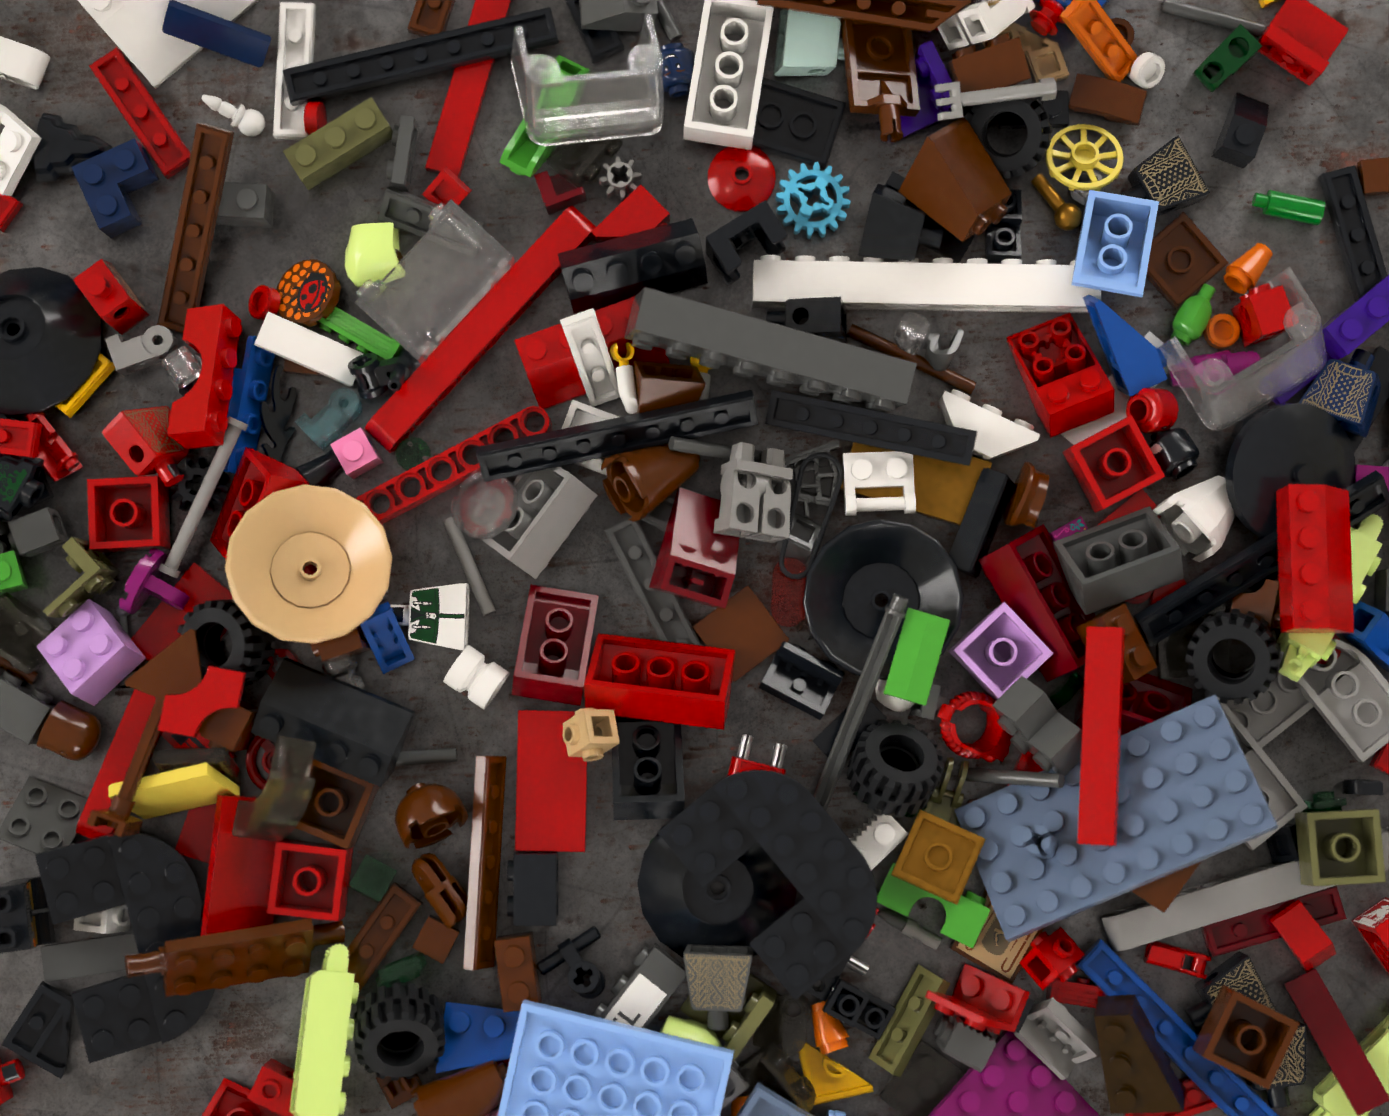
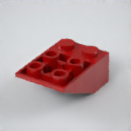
[1006,312,1114,438]

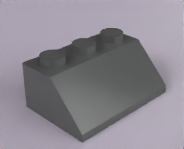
[1053,506,1183,615]

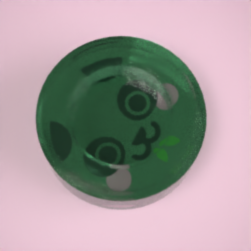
[396,437,432,471]

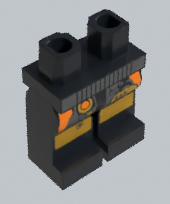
[0,876,56,953]

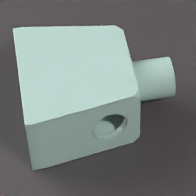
[774,9,845,76]

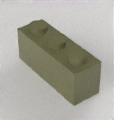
[283,97,393,190]

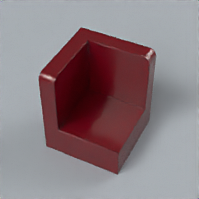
[534,169,587,215]

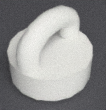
[1127,52,1165,89]

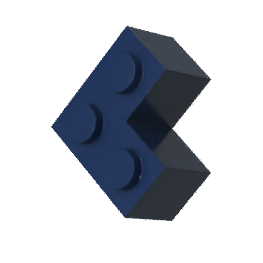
[71,138,160,238]

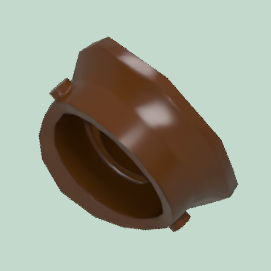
[1004,462,1049,529]

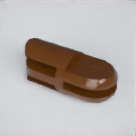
[411,853,468,929]

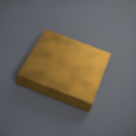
[891,809,986,905]

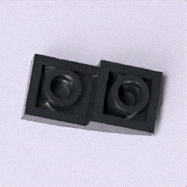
[985,189,1023,262]
[822,979,896,1040]

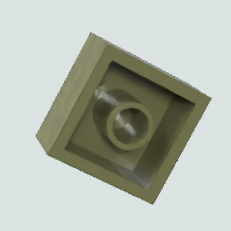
[1295,809,1386,886]

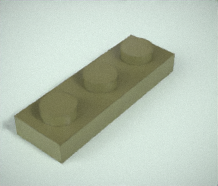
[868,964,951,1077]

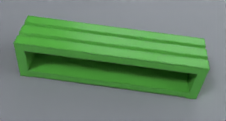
[317,307,404,361]

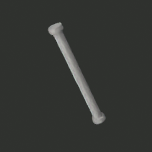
[158,416,248,578]

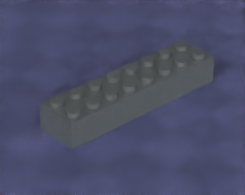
[624,287,917,413]

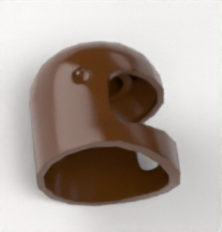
[36,700,102,761]

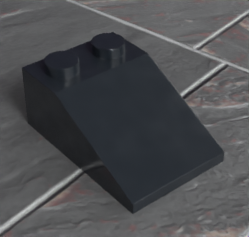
[612,716,685,821]

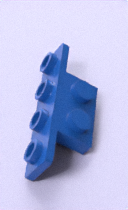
[224,336,275,474]

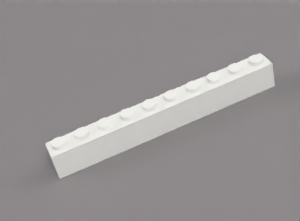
[752,255,1101,313]

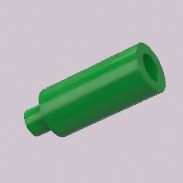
[1252,190,1325,226]

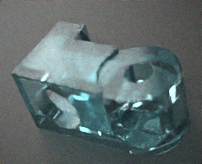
[295,387,363,451]

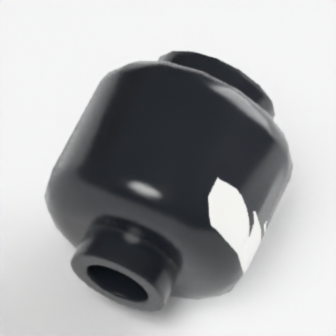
[1149,428,1200,480]

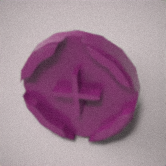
[119,548,190,614]

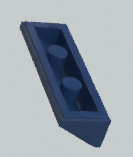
[162,0,272,68]

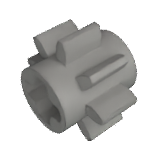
[599,156,642,202]

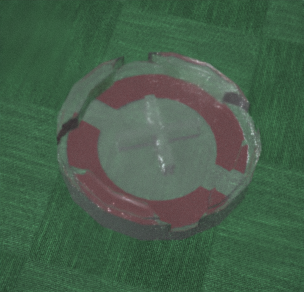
[451,472,519,540]

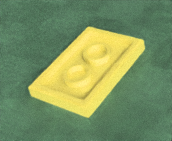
[108,762,240,819]

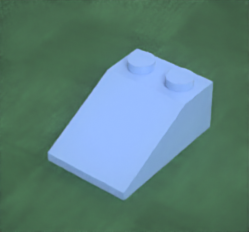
[1071,190,1159,297]

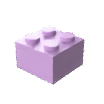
[36,599,146,706]

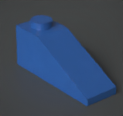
[1083,295,1168,397]

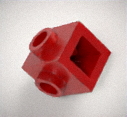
[1019,927,1085,990]

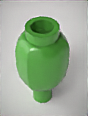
[1170,284,1216,346]

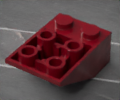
[649,487,740,609]

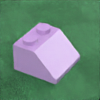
[948,602,1053,701]

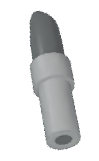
[877,909,942,950]

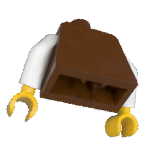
[610,343,712,415]

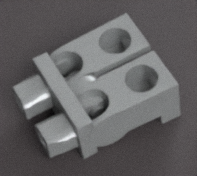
[713,442,793,543]

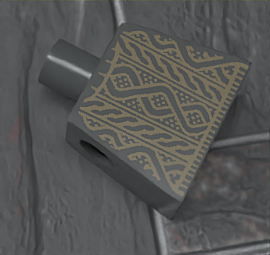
[683,944,754,1030]

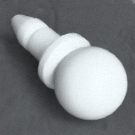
[202,95,265,137]

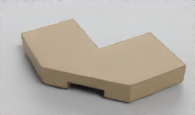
[983,22,1070,83]

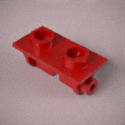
[25,412,83,482]

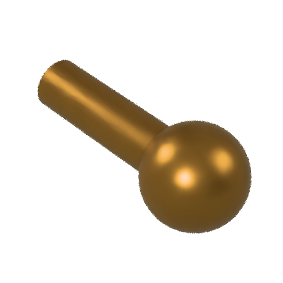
[1031,173,1082,231]

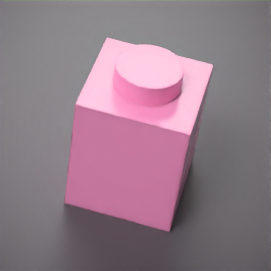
[330,427,384,479]

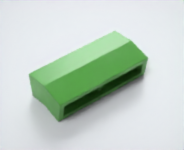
[884,608,950,706]

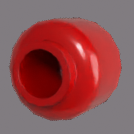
[1126,388,1179,433]

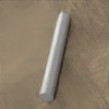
[442,516,496,616]

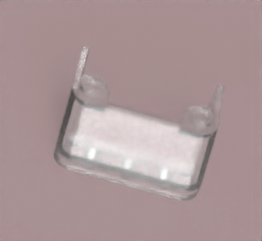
[511,14,664,146]
[1159,267,1327,431]

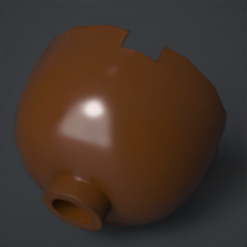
[395,783,468,849]

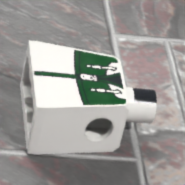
[390,583,470,651]

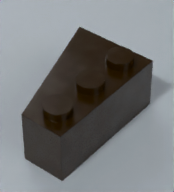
[1094,995,1186,1114]

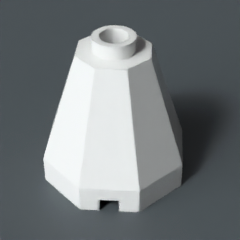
[1153,475,1236,562]

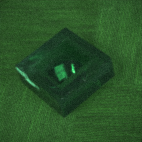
[348,854,397,903]

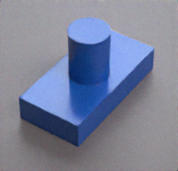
[360,601,415,674]

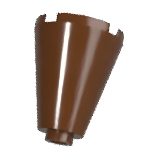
[601,443,700,522]
[410,1059,508,1116]

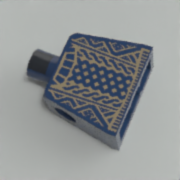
[1299,349,1381,438]

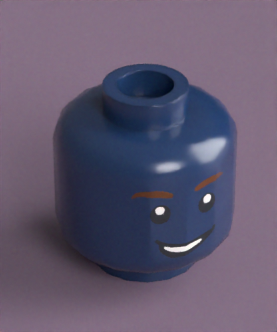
[651,43,695,98]

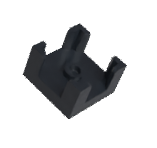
[705,200,788,286]

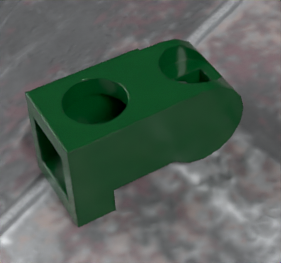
[1193,24,1262,93]

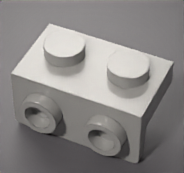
[1014,997,1100,1080]

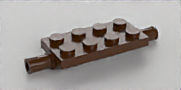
[841,18,920,142]
[125,918,345,997]

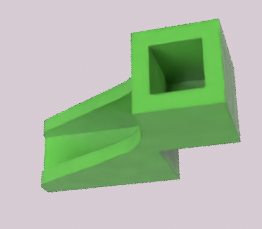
[499,55,590,178]

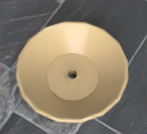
[225,484,393,644]

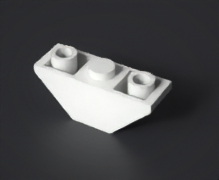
[938,389,1040,461]

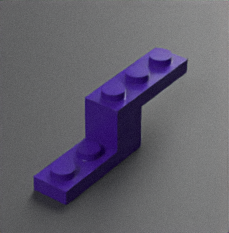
[1256,274,1389,405]

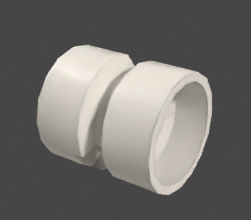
[443,645,510,710]

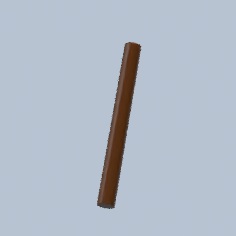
[847,323,977,395]

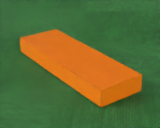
[1059,0,1138,82]

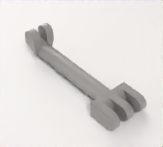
[934,77,1057,121]

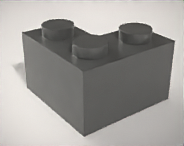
[992,676,1082,777]

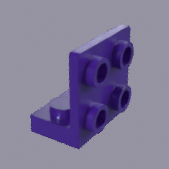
[900,40,952,139]

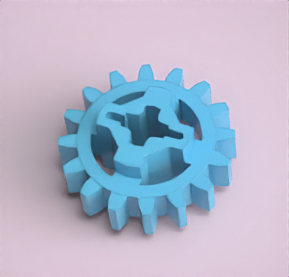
[775,162,851,239]

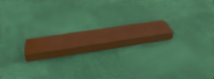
[157,122,234,333]
[463,755,506,970]

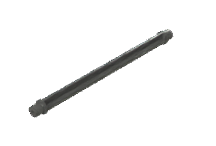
[813,594,909,811]

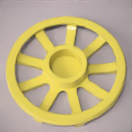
[1045,124,1124,191]

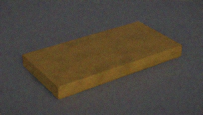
[840,442,992,526]

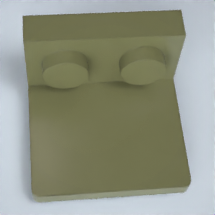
[43,537,121,619]
[680,973,777,1061]

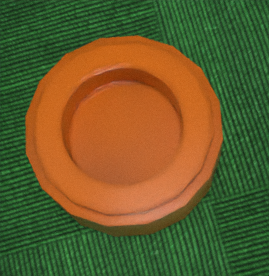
[1203,313,1241,349]

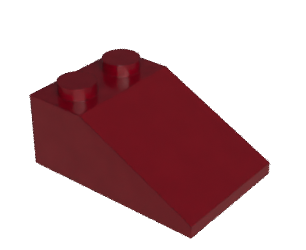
[512,584,599,706]

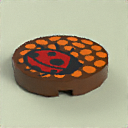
[276,259,341,327]

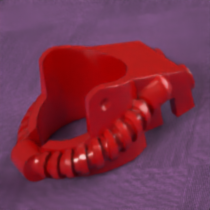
[937,691,1013,762]

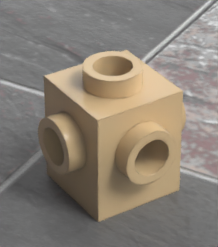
[563,707,620,761]

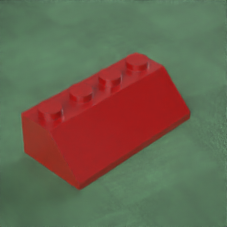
[514,296,670,410]
[1276,484,1354,633]
[584,633,735,730]

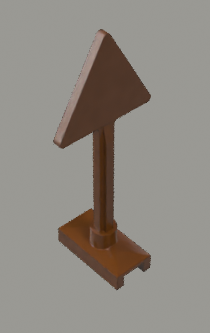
[87,629,203,837]

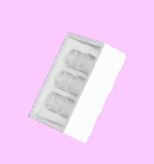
[77,0,258,89]

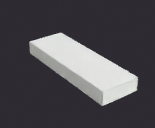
[560,308,620,407]
[254,312,364,387]

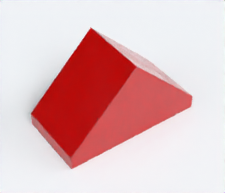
[1269,899,1337,972]

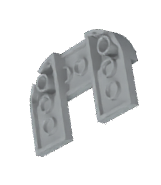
[1217,639,1389,850]

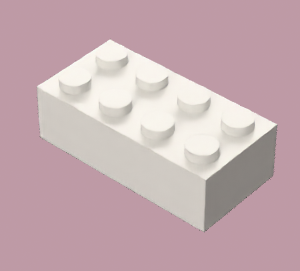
[683,0,774,150]

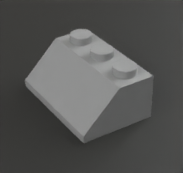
[475,467,598,579]

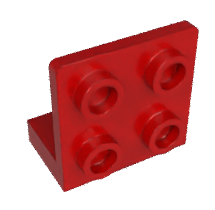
[1258,0,1348,86]
[925,963,1030,1035]

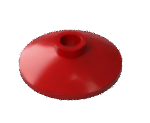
[707,146,776,212]

